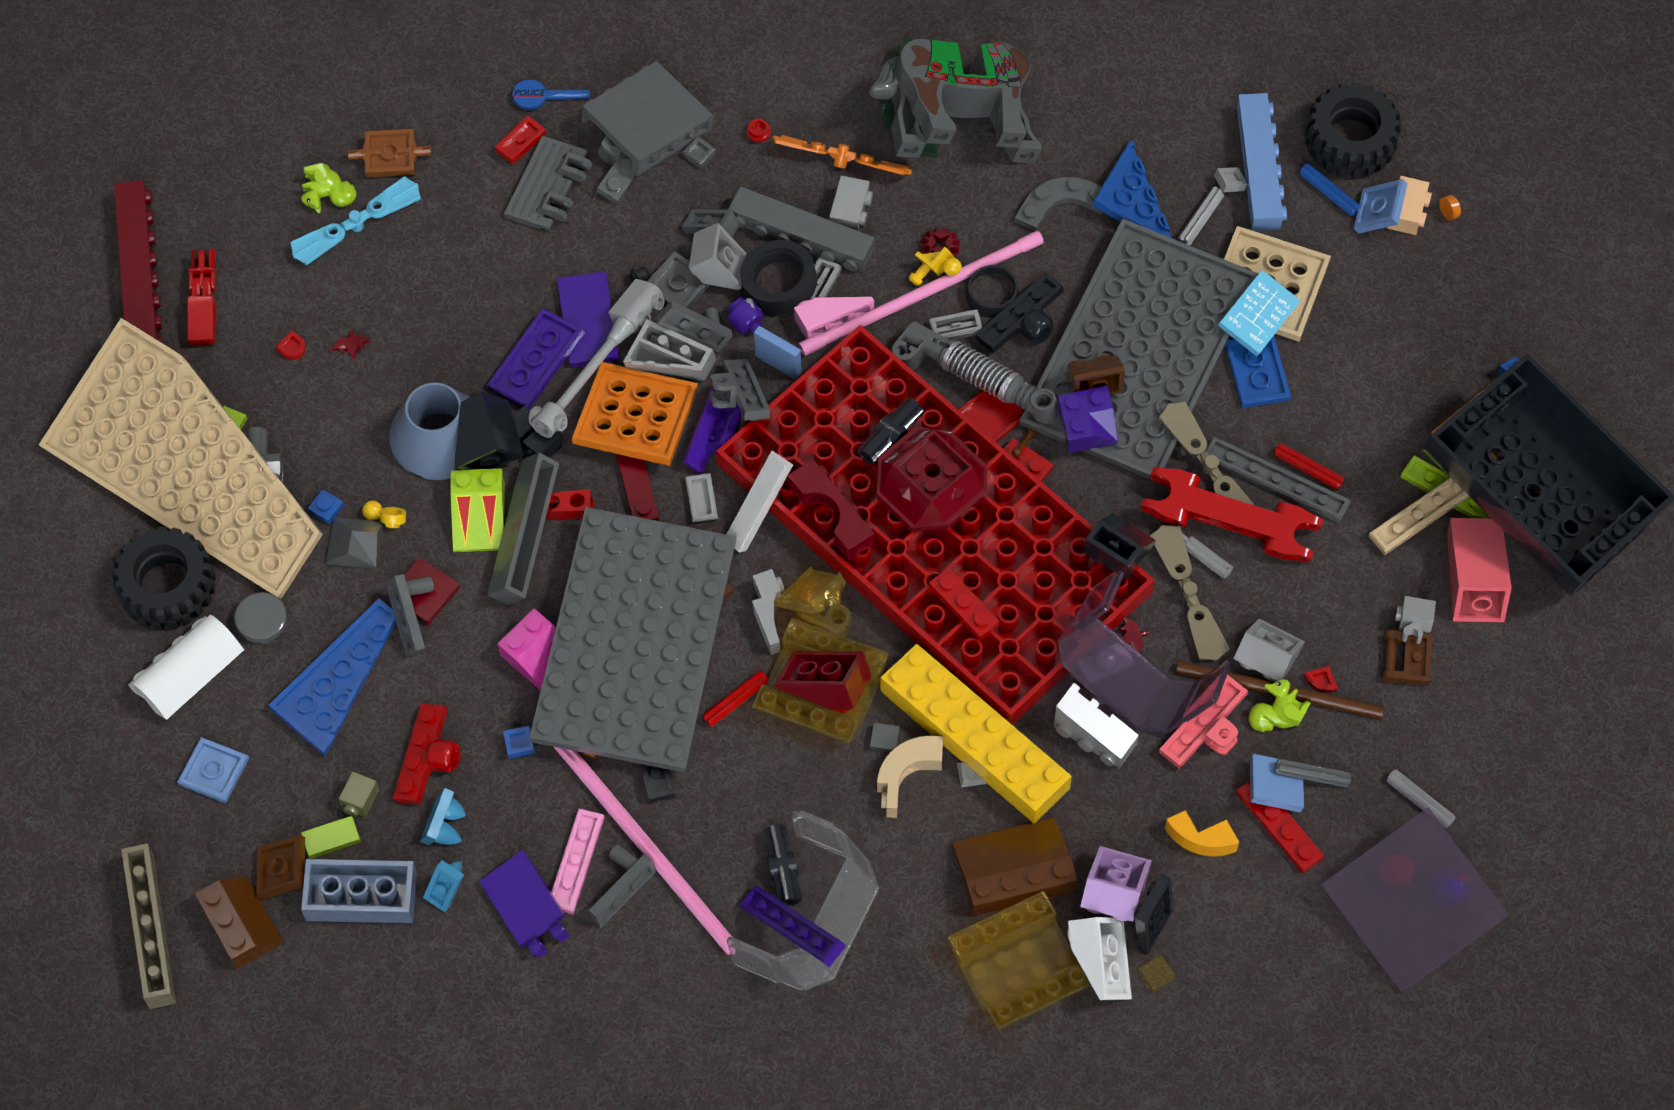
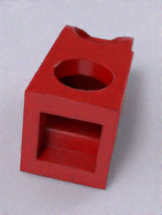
[546,489,594,520]

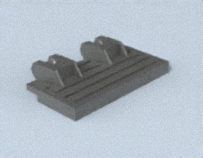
[504,136,593,231]

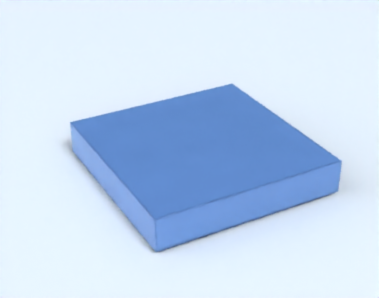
[1353,179,1408,234]
[754,326,802,380]
[177,737,249,804]
[1250,754,1304,812]

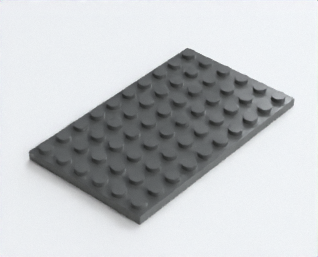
[1019,218,1259,483]
[529,507,737,773]

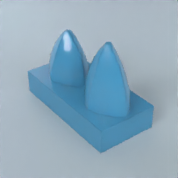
[419,788,466,845]
[423,860,464,912]

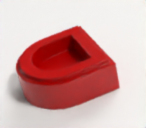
[275,331,306,360]

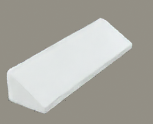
[726,451,793,552]

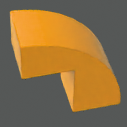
[1165,810,1239,856]

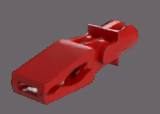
[188,249,217,346]

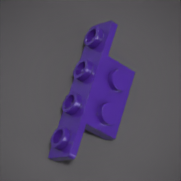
[683,381,742,474]

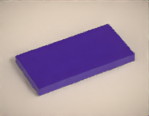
[557,271,620,368]
[486,308,584,409]

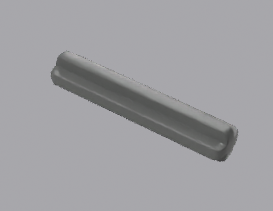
[1275,758,1351,787]

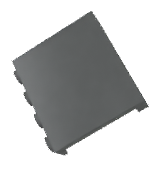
[581,61,713,176]

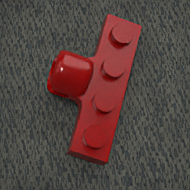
[393,704,461,805]

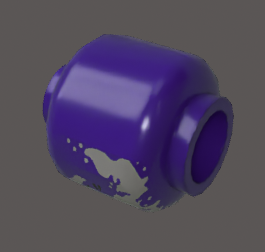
[727,297,764,335]

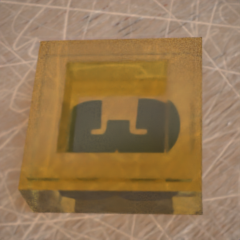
[1138,955,1176,993]

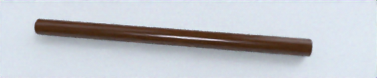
[1176,661,1385,720]

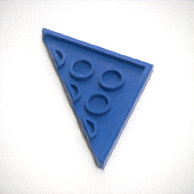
[1092,140,1172,238]

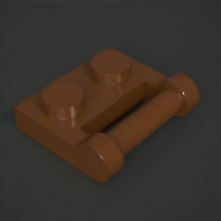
[1382,630,1432,686]

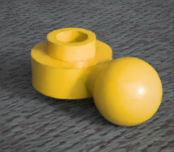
[362,500,406,528]

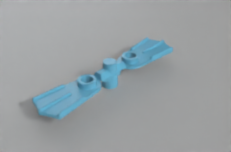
[290,176,421,265]

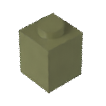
[339,771,379,818]

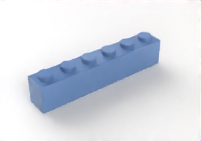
[1237,93,1287,231]

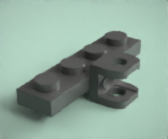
[596,135,636,204]
[710,359,770,421]

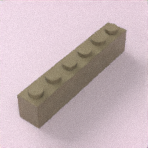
[121,843,177,1009]

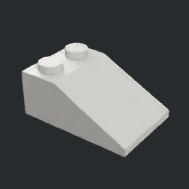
[1067,917,1132,1000]

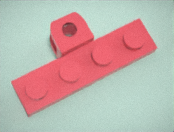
[1159,675,1248,769]

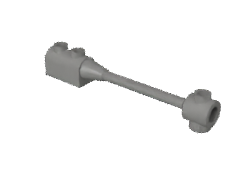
[529,279,664,438]

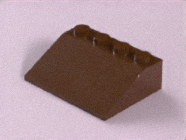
[952,817,1078,917]

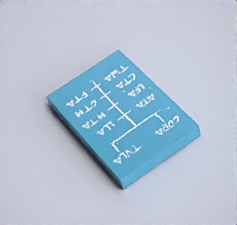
[1218,270,1301,356]

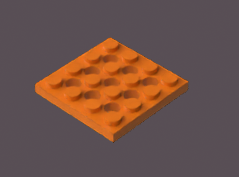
[572,362,698,466]

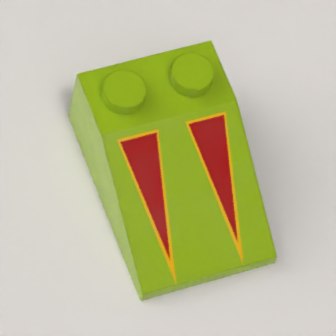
[451,468,505,552]

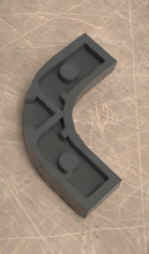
[1014,177,1103,231]

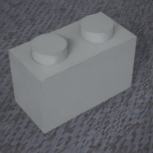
[830,176,873,231]

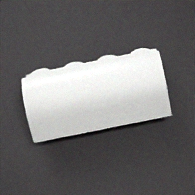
[128,614,244,720]

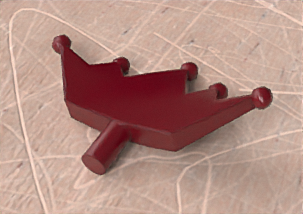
[329,330,372,360]
[1116,617,1149,659]

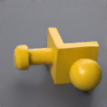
[909,247,962,286]

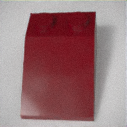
[774,651,872,710]

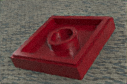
[387,557,461,626]

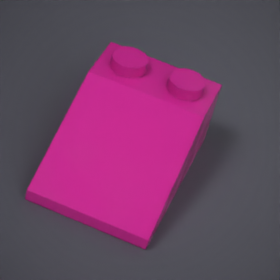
[498,609,556,690]

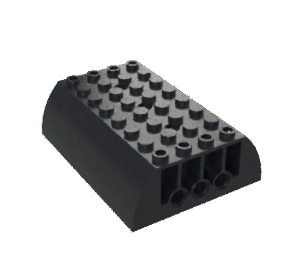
[1422,353,1674,597]

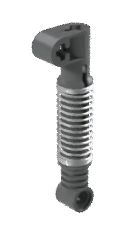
[892,321,1057,423]

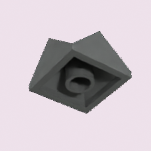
[326,517,385,569]

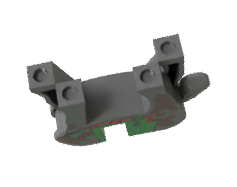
[869,39,1042,163]

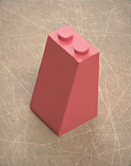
[1447,518,1512,622]

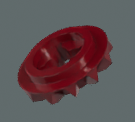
[921,227,960,257]

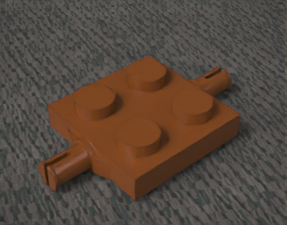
[348,129,432,178]

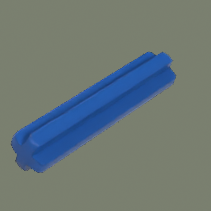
[1300,163,1360,216]

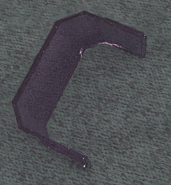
[1058,571,1230,734]

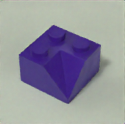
[1057,386,1118,453]

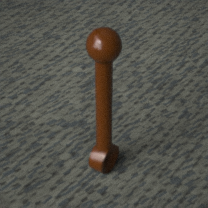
[1012,428,1037,457]

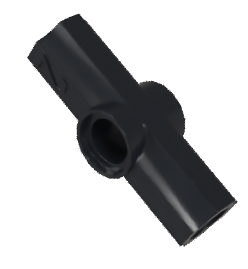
[858,398,924,465]
[764,824,802,907]

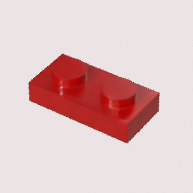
[495,116,546,165]
[1004,438,1054,482]

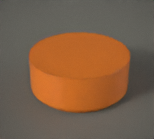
[1439,195,1461,221]

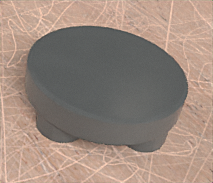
[234,592,288,644]

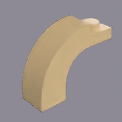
[877,736,943,818]

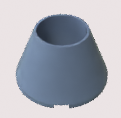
[389,383,470,480]

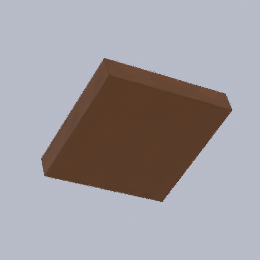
[256,834,305,900]

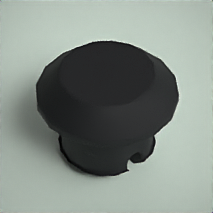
[629,266,650,283]

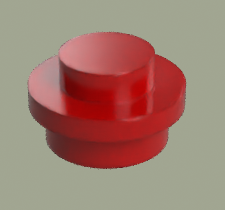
[746,119,771,142]

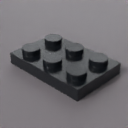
[1133,874,1173,955]

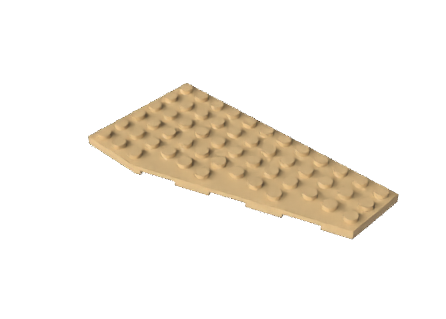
[39,318,323,599]

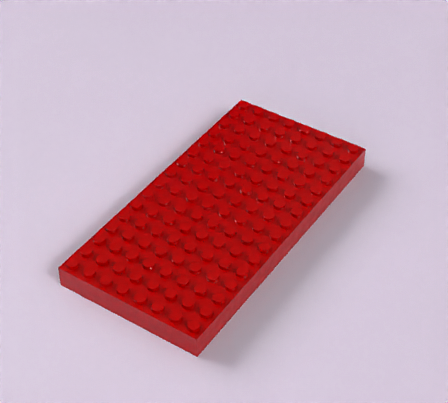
[716,325,1155,725]

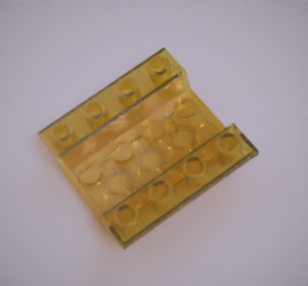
[752,618,889,745]
[948,891,1092,1031]

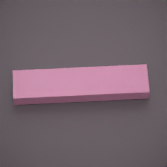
[551,809,605,914]

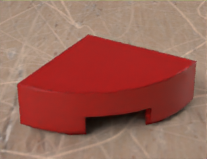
[1304,666,1338,693]

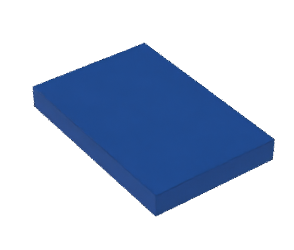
[1225,336,1291,409]

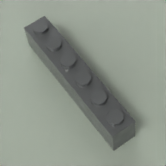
[728,186,875,273]
[487,453,559,605]

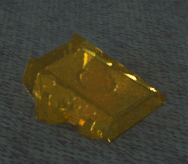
[774,566,846,614]

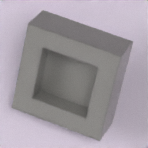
[1214,167,1248,192]

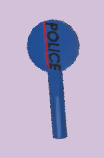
[513,79,590,110]

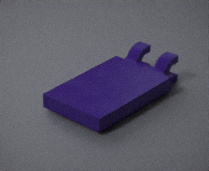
[479,850,570,958]

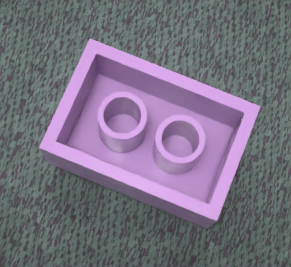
[1080,846,1152,922]

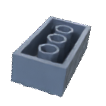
[301,859,417,923]

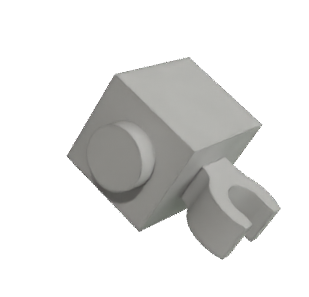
[1395,596,1436,644]

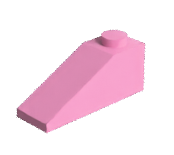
[794,297,874,339]

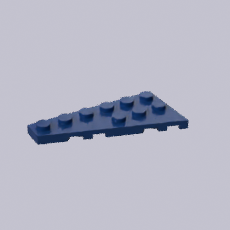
[269,598,396,757]

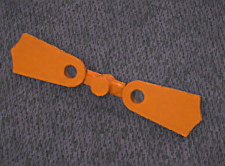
[772,135,912,175]

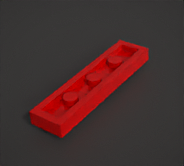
[1236,781,1324,874]

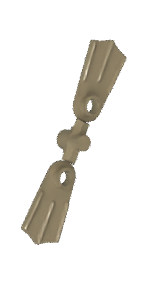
[1159,401,1255,506]
[1150,525,1230,661]

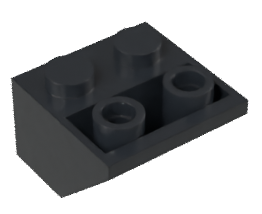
[1084,513,1156,580]

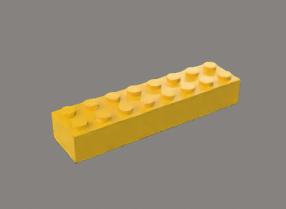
[880,644,1072,824]

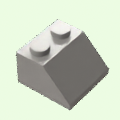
[689,223,747,290]
[1234,619,1305,682]

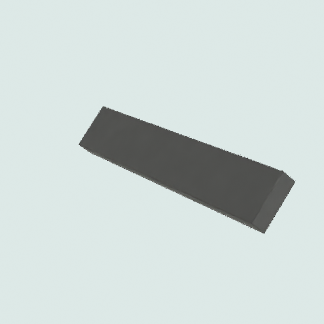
[1205,436,1351,524]

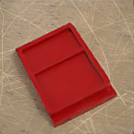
[959,372,1025,443]

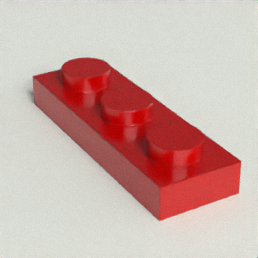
[929,567,1000,641]

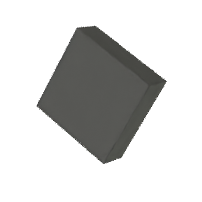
[682,136,716,169]
[870,723,900,753]

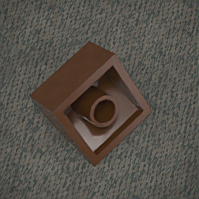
[1067,355,1125,395]

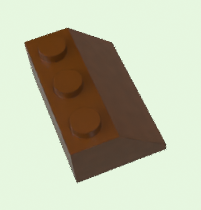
[195,877,284,969]

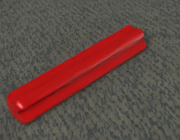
[1274,443,1344,490]
[703,671,769,727]

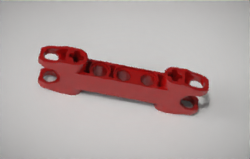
[1140,467,1323,563]

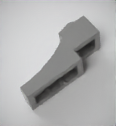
[752,569,784,655]

